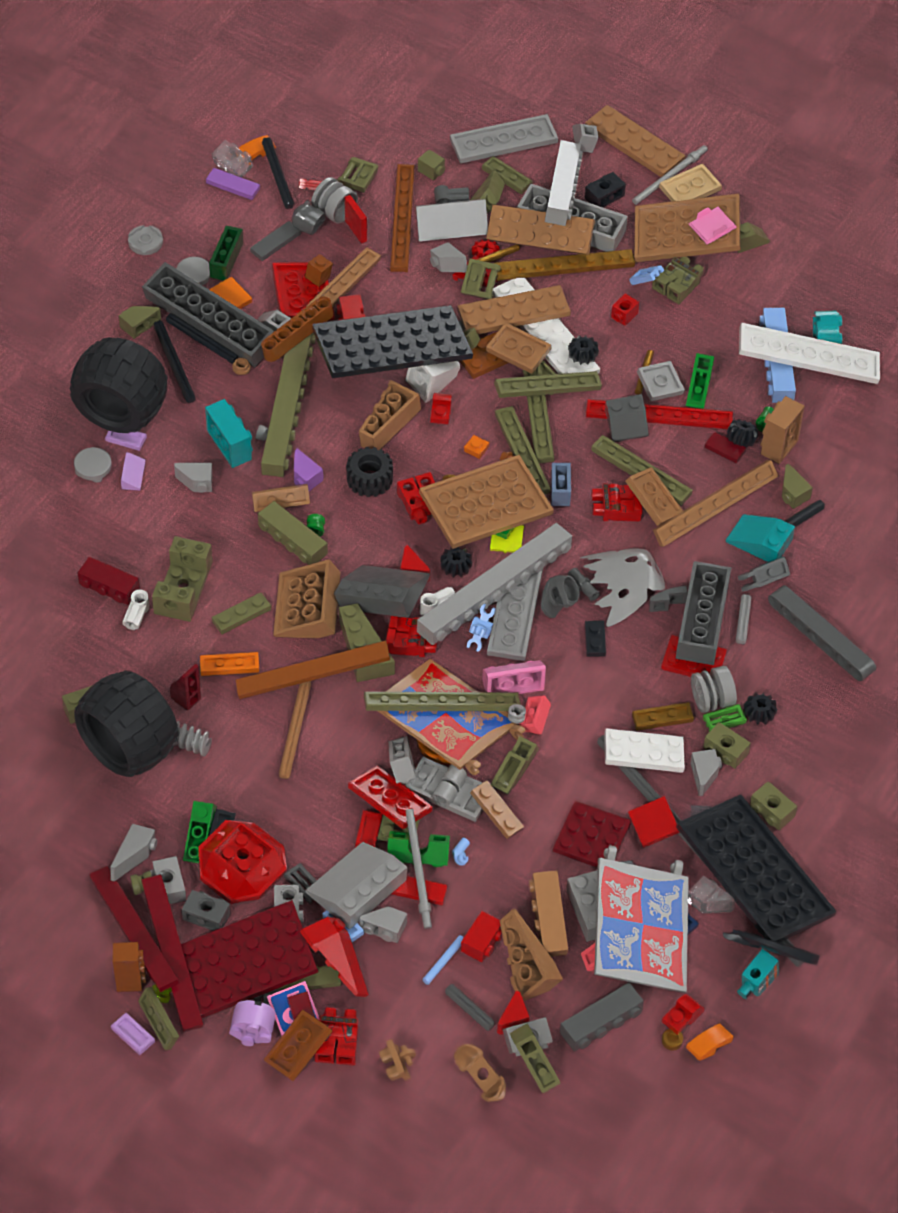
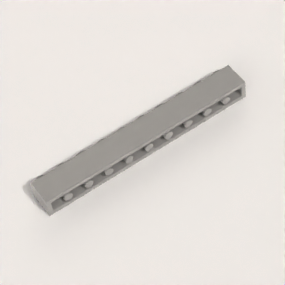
[417,523,572,645]

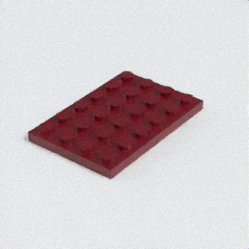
[181,900,319,1019]

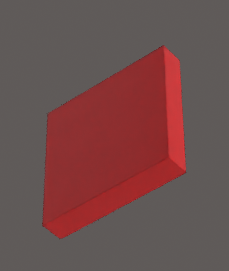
[345,195,367,244]
[628,796,680,848]

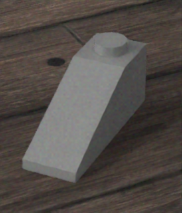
[388,736,416,783]
[111,824,158,881]

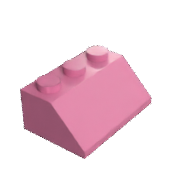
[482,660,546,694]

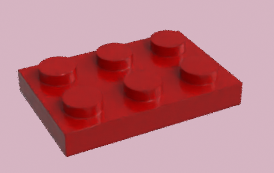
[661,635,727,677]

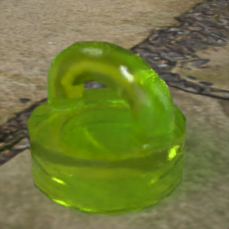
[152,985,172,1003]

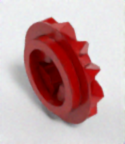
[472,239,500,258]

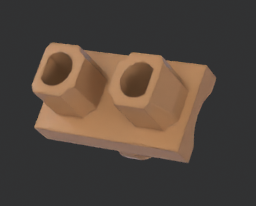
[379,1039,416,1081]

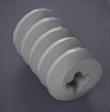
[173,721,212,757]

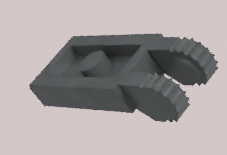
[737,557,791,592]

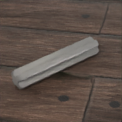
[736,594,752,644]

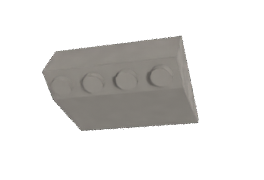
[306,842,407,930]

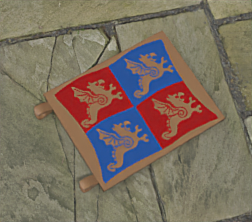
[378,659,525,775]

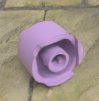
[229,1000,275,1046]

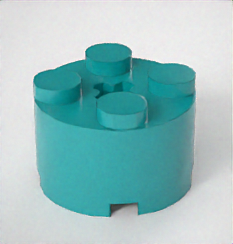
[813,310,842,344]

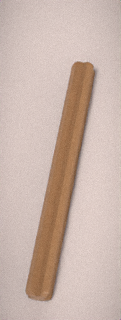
[279,681,311,779]

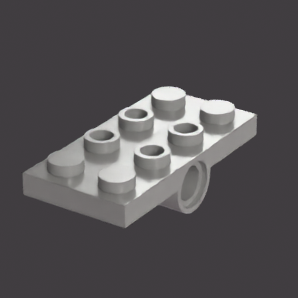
[405,757,483,822]

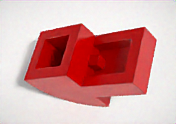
[430,393,453,425]
[662,994,704,1035]

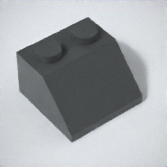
[605,394,649,442]

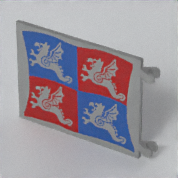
[594,845,688,993]

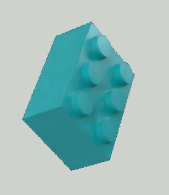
[205,399,253,468]

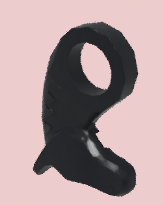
[723,929,820,966]

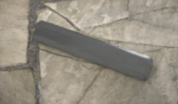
[445,984,495,1031]

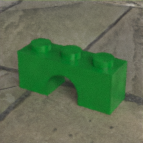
[387,831,450,867]

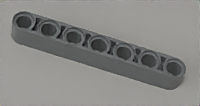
[768,585,876,682]

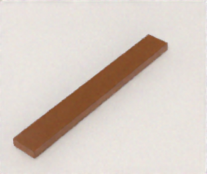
[390,164,415,272]
[236,641,390,699]

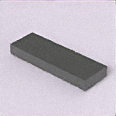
[250,221,301,261]

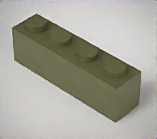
[258,501,328,565]

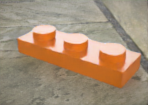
[200,652,259,676]

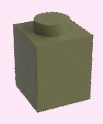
[418,150,445,181]

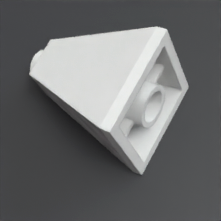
[405,361,460,403]

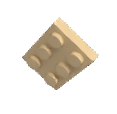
[659,164,722,202]

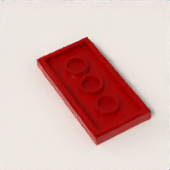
[348,765,433,829]

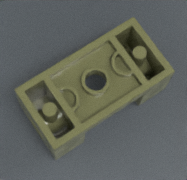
[152,536,213,622]

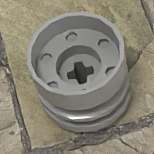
[311,177,358,224]
[691,665,737,713]

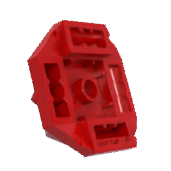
[198,820,287,904]

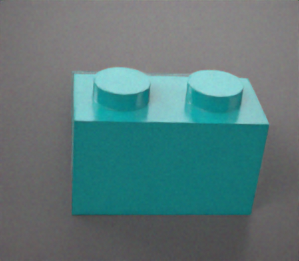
[726,514,795,562]

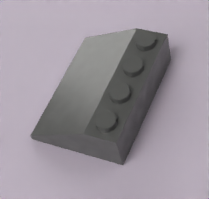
[334,565,430,618]

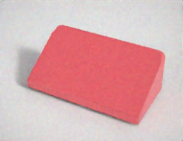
[519,695,551,735]

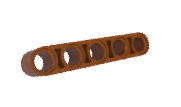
[261,296,333,362]

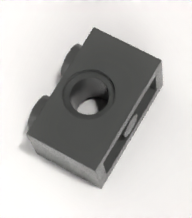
[182,890,230,931]

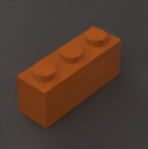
[113,942,146,992]

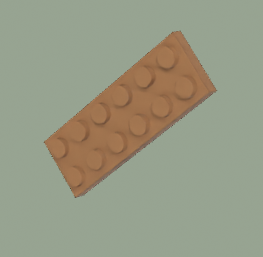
[585,105,685,177]
[486,205,595,255]
[457,285,571,334]

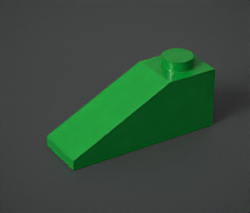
[686,353,715,409]

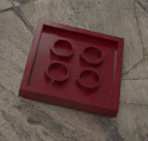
[553,800,631,868]

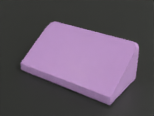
[121,452,146,491]

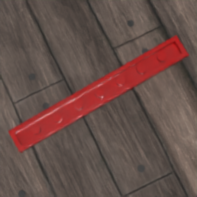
[586,399,733,429]

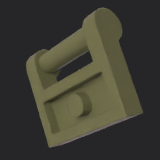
[337,157,378,193]
[461,259,501,300]

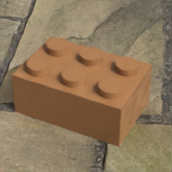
[760,396,805,464]

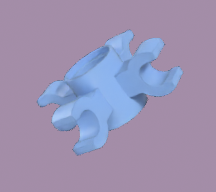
[467,604,496,652]

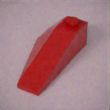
[300,917,369,997]

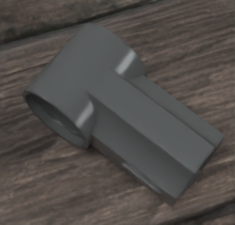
[434,185,469,204]

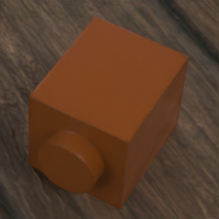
[305,254,333,287]

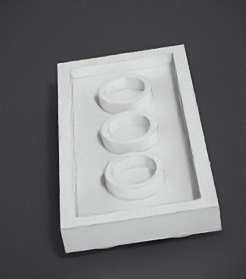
[604,728,685,773]

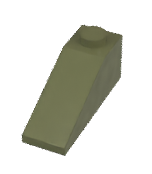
[470,170,505,213]
[509,1023,561,1094]

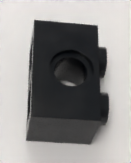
[585,172,626,207]

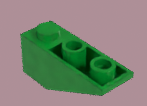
[183,801,217,863]

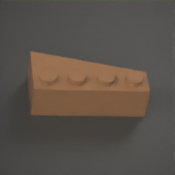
[359,380,421,450]

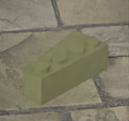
[339,603,395,682]

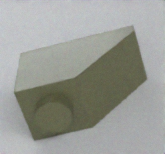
[737,222,770,253]
[119,306,161,339]
[782,464,813,509]

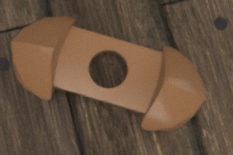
[454,1044,506,1102]

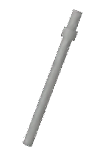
[632,145,708,205]
[406,809,432,929]

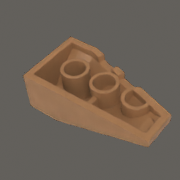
[500,909,563,1001]

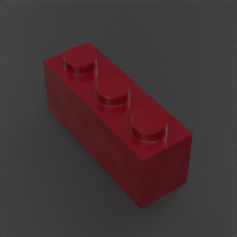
[77,556,140,605]

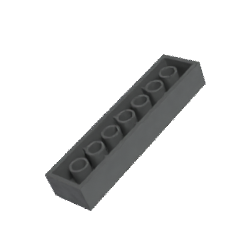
[142,262,274,368]

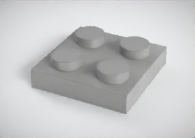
[637,361,685,401]

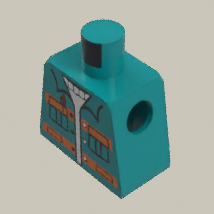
[737,948,779,999]

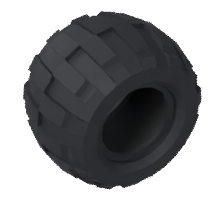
[69,337,168,433]
[74,670,179,777]

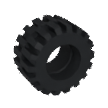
[346,447,393,497]

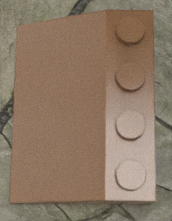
[273,559,340,638]

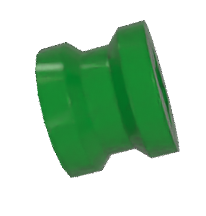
[307,514,325,537]

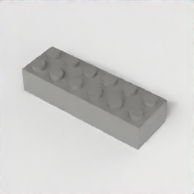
[517,184,628,252]

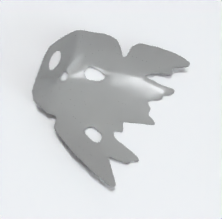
[580,548,665,627]

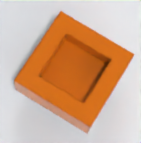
[464,435,489,459]

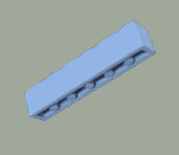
[759,308,796,403]

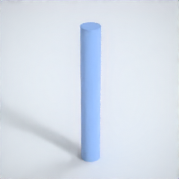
[422,935,464,985]

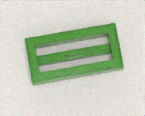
[703,704,747,732]

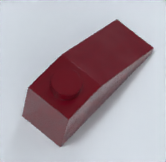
[170,664,201,711]

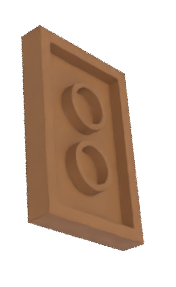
[486,322,551,374]
[625,467,683,526]

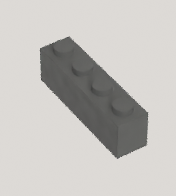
[560,983,644,1052]

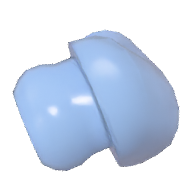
[452,838,470,865]

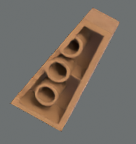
[529,870,568,957]

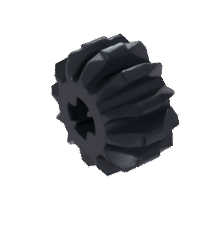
[568,335,599,365]
[726,419,759,448]
[440,546,472,578]
[744,692,777,725]

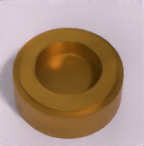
[662,1029,683,1051]

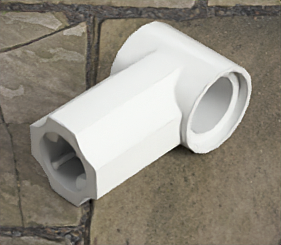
[420,587,455,616]
[122,590,149,630]

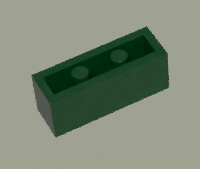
[209,225,243,281]

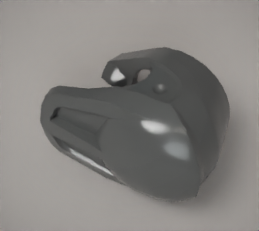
[292,199,326,235]
[541,575,580,618]

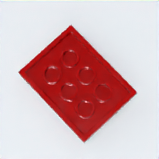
[272,262,335,320]

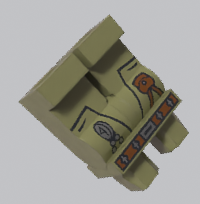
[652,257,704,305]

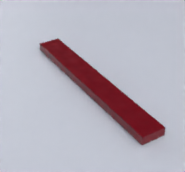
[89,866,179,992]
[141,874,203,1032]

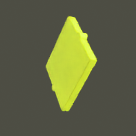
[490,525,524,553]

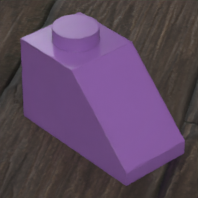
[294,448,323,491]

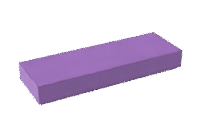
[206,168,260,200]

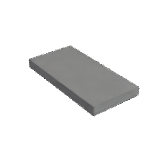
[416,199,488,242]

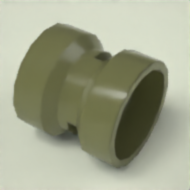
[130,871,152,895]

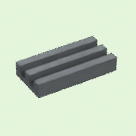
[284,863,317,905]

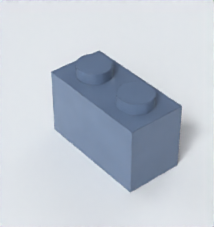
[551,463,571,506]

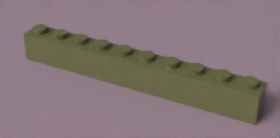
[261,333,316,477]

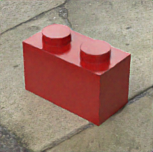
[461,911,503,962]

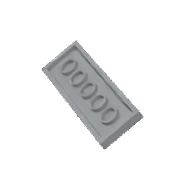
[450,114,558,164]
[487,569,543,661]

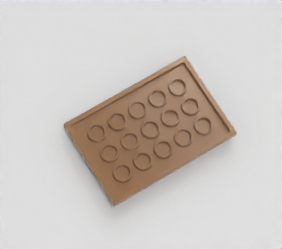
[634,194,741,262]
[419,455,554,549]

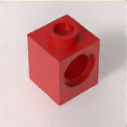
[611,293,639,326]

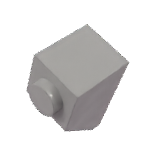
[430,242,468,272]
[174,463,213,493]
[690,749,722,796]

